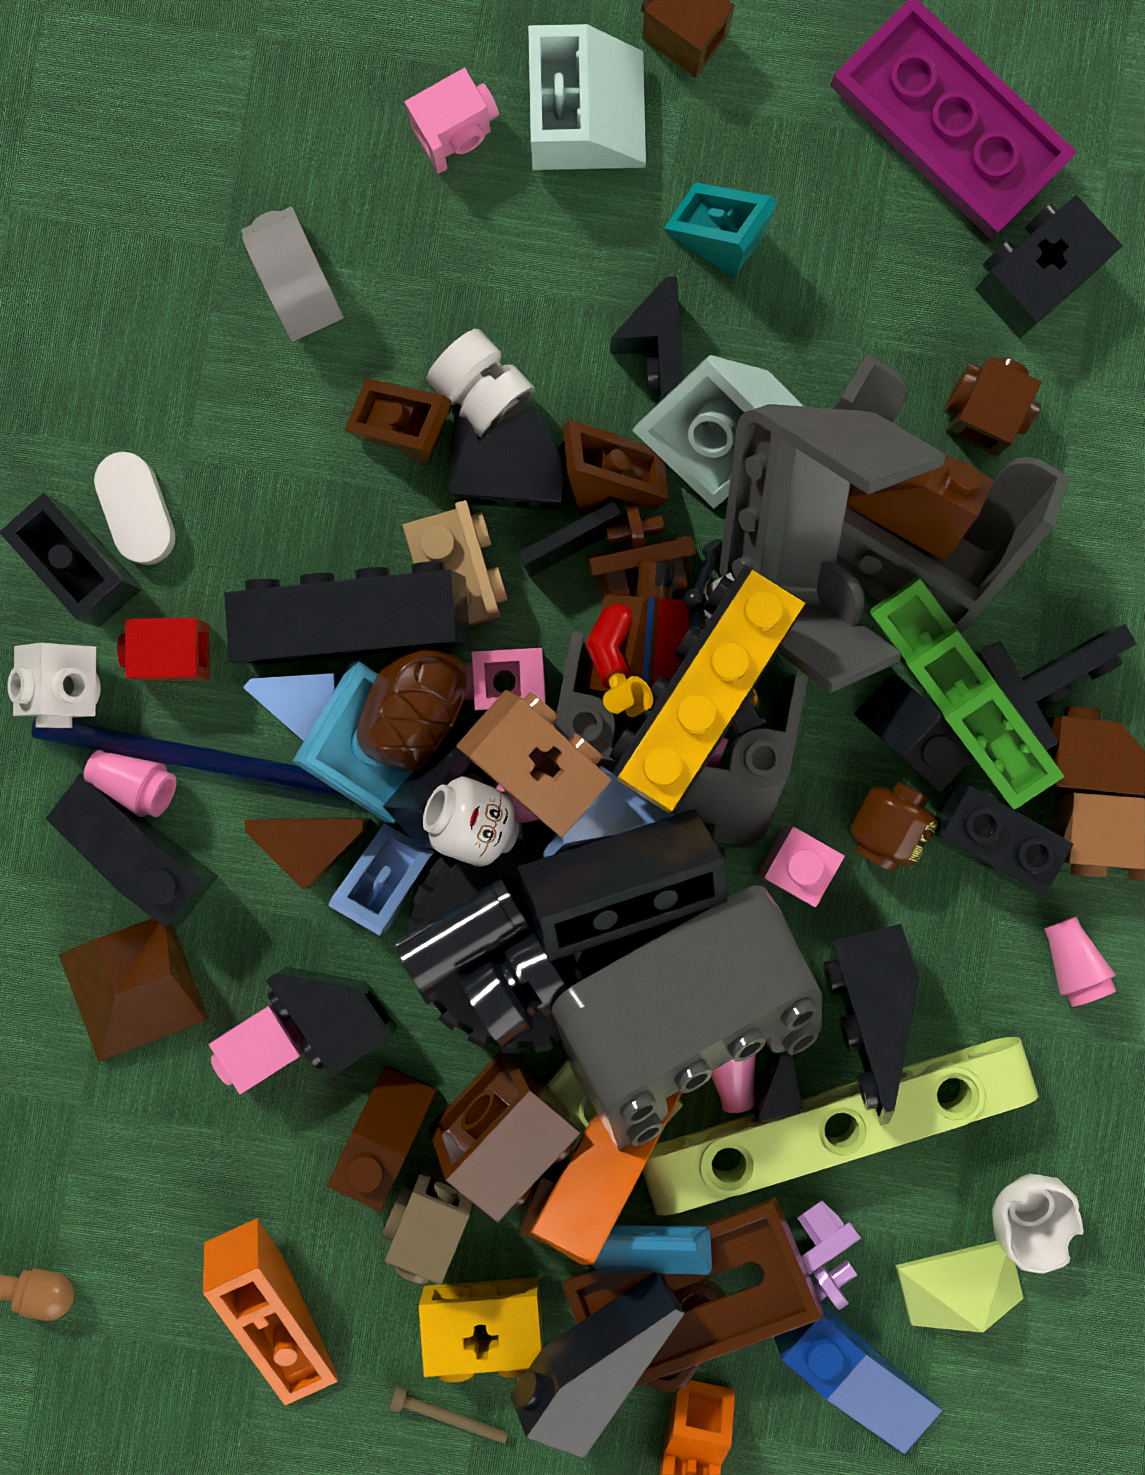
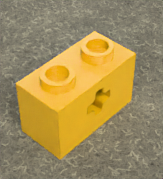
[419,1277,544,1382]

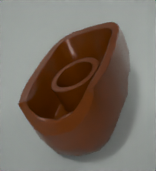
[357,645,467,771]

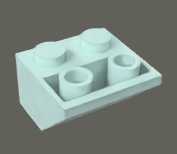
[528,24,646,170]

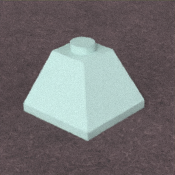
[632,355,803,509]

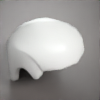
[992,1174,1084,1274]

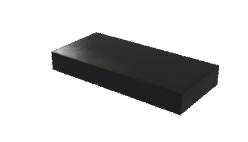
[518,501,622,578]

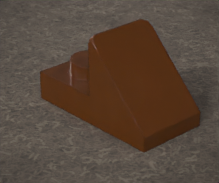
[344,378,452,466]
[563,419,669,515]

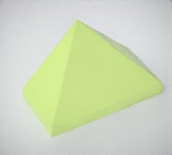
[896,1241,1024,1333]

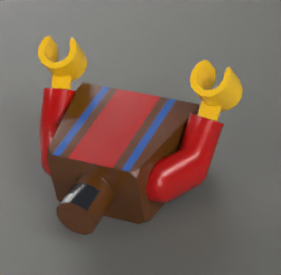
[586,561,758,718]

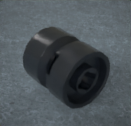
[461,931,571,1048]

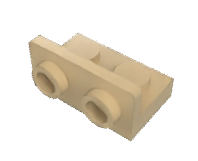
[402,500,508,626]

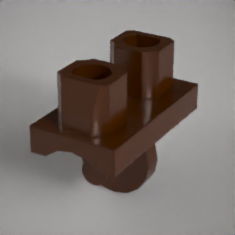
[587,504,696,597]

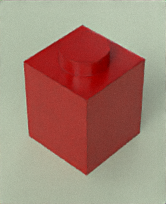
[117,618,210,682]

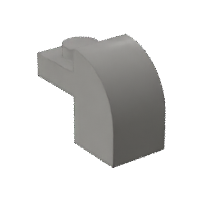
[241,206,344,342]

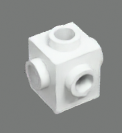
[8,643,101,728]

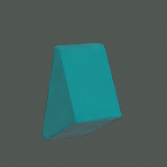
[664,182,777,279]

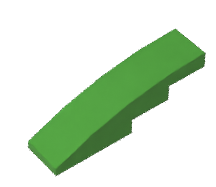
[870,576,1065,810]

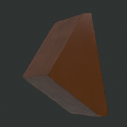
[245,818,370,890]

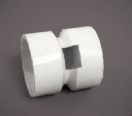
[426,329,535,440]

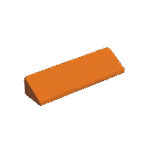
[530,1090,682,1265]

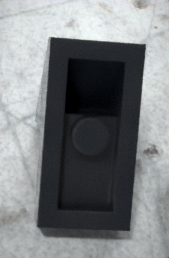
[610,277,684,404]
[853,672,974,793]

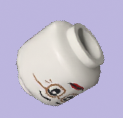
[423,777,519,867]

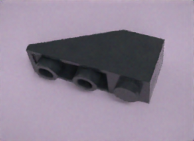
[823,924,919,1126]

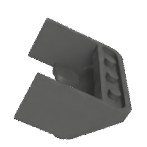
[718,404,946,693]
[554,631,808,845]

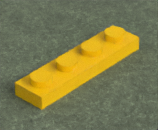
[617,570,805,814]

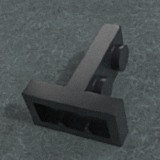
[975,624,1137,750]

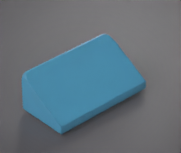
[592,1225,712,1275]

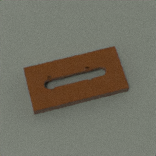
[561,1197,825,1388]

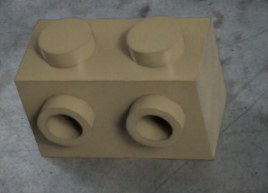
[381,1162,473,1285]

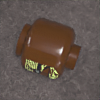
[850,781,938,872]

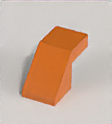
[659,1380,735,1475]

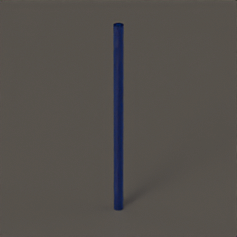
[32,718,347,798]

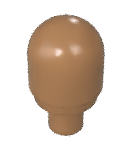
[0,1268,74,1321]

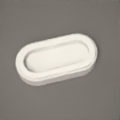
[94,452,175,565]

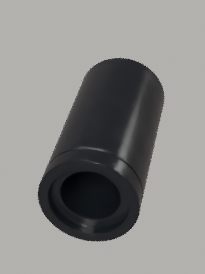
[395,877,534,996]

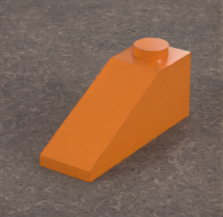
[203,1218,338,1406]

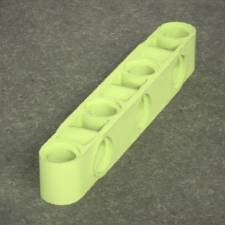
[642,1037,1039,1216]

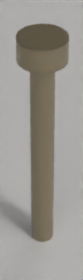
[388,1385,508,1444]

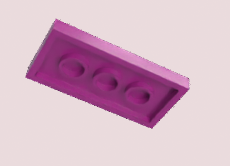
[830,0,1077,241]

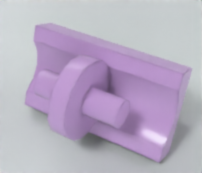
[760,1201,861,1310]

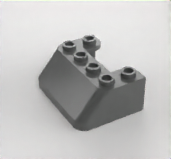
[832,353,1070,633]
[552,886,822,1150]

